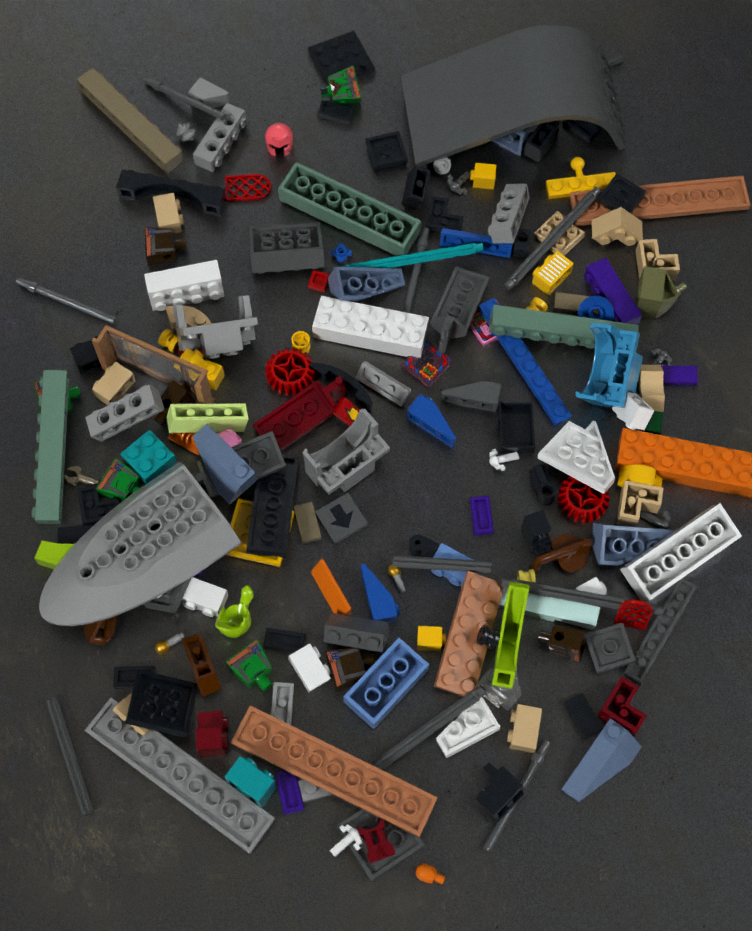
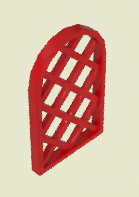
[225,174,271,202]
[614,600,652,630]

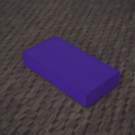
[661,366,698,385]
[470,496,494,536]
[275,771,305,815]

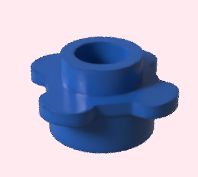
[330,243,352,262]

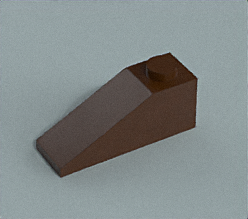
[182,633,222,697]

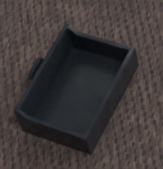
[496,401,535,453]

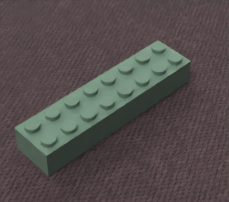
[278,162,421,256]

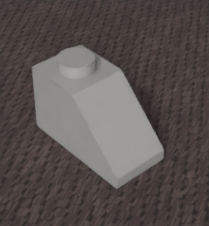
[188,77,230,108]

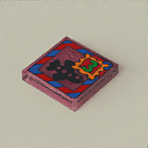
[401,339,453,388]

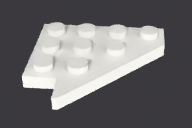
[538,420,615,494]

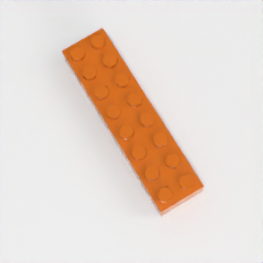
[614,428,752,498]

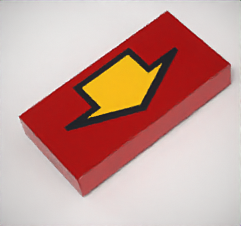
[333,397,360,427]

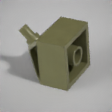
[635,266,687,319]

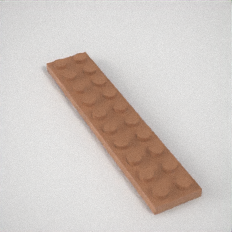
[569,176,751,226]
[231,705,438,838]

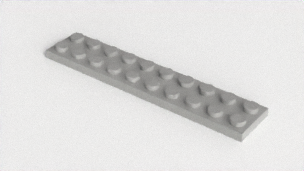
[85,698,276,854]

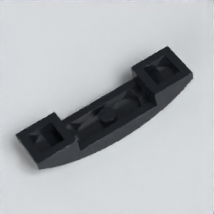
[310,362,372,413]

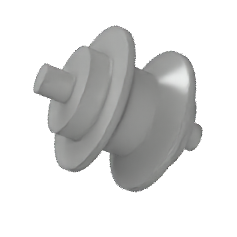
[176,123,195,141]
[433,157,451,174]

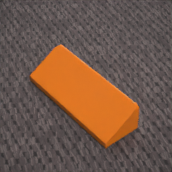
[311,559,352,616]

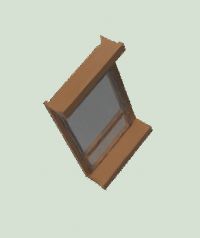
[92,325,215,404]

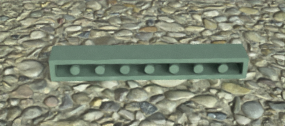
[489,305,639,348]
[32,370,69,524]

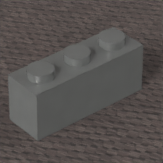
[324,613,389,652]

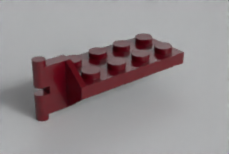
[252,377,347,451]

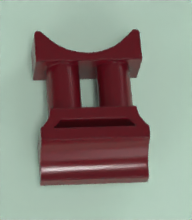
[358,819,396,864]

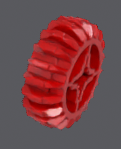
[265,347,315,396]
[557,476,610,524]

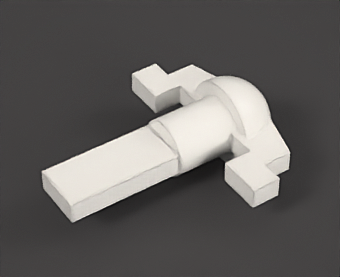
[489,449,519,471]
[330,824,362,857]

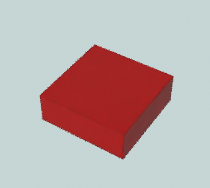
[308,270,330,292]

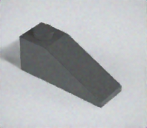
[441,381,501,412]

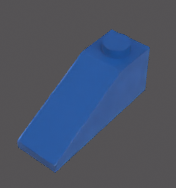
[406,394,456,448]
[361,564,400,623]

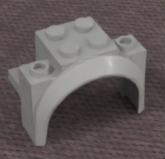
[172,295,258,359]
[303,409,390,495]

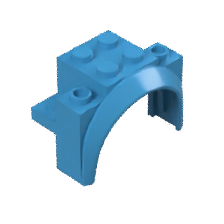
[576,322,643,408]

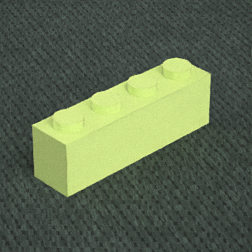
[167,403,249,433]

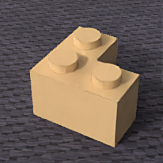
[592,207,643,246]
[635,239,680,281]
[616,480,664,526]

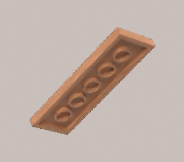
[433,571,504,697]

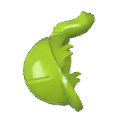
[215,585,253,638]

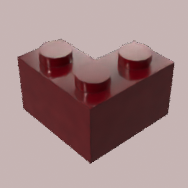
[597,676,647,737]
[196,711,229,758]

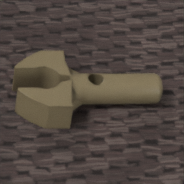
[64,466,100,487]

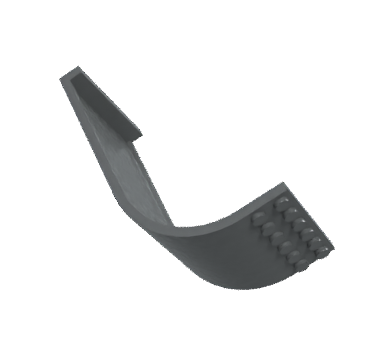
[401,25,627,169]

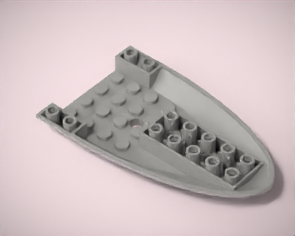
[39,462,241,626]

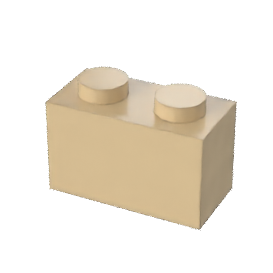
[153,193,184,233]
[92,361,136,405]
[507,704,542,753]

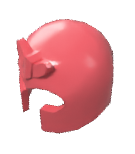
[265,123,293,157]

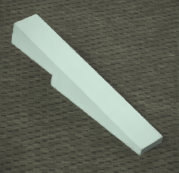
[499,588,600,630]

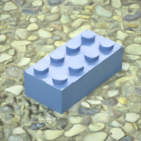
[343,638,429,729]

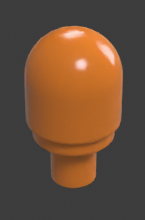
[416,863,445,885]

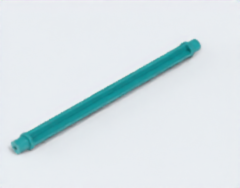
[341,243,483,268]

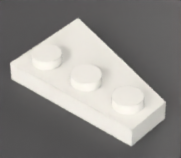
[436,697,500,758]

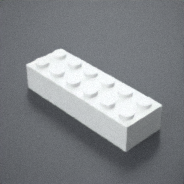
[312,296,429,359]
[620,503,742,602]

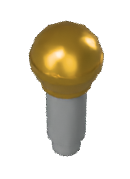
[388,564,406,593]
[155,632,184,654]

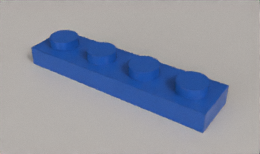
[440,228,513,258]

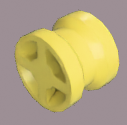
[517,569,536,583]

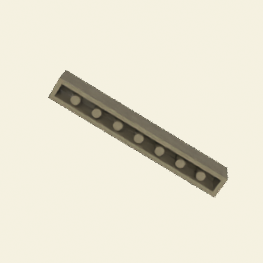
[77,68,183,174]

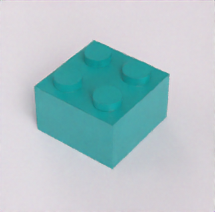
[120,430,177,485]
[225,756,276,808]

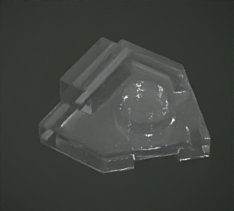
[476,668,522,711]

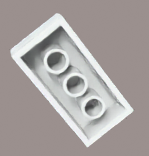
[144,260,225,311]

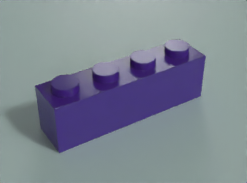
[584,258,642,325]

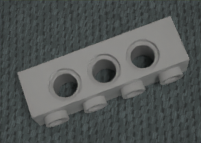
[193,103,247,172]
[488,184,530,243]
[85,385,165,442]

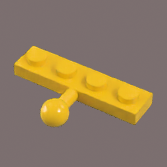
[546,157,616,199]

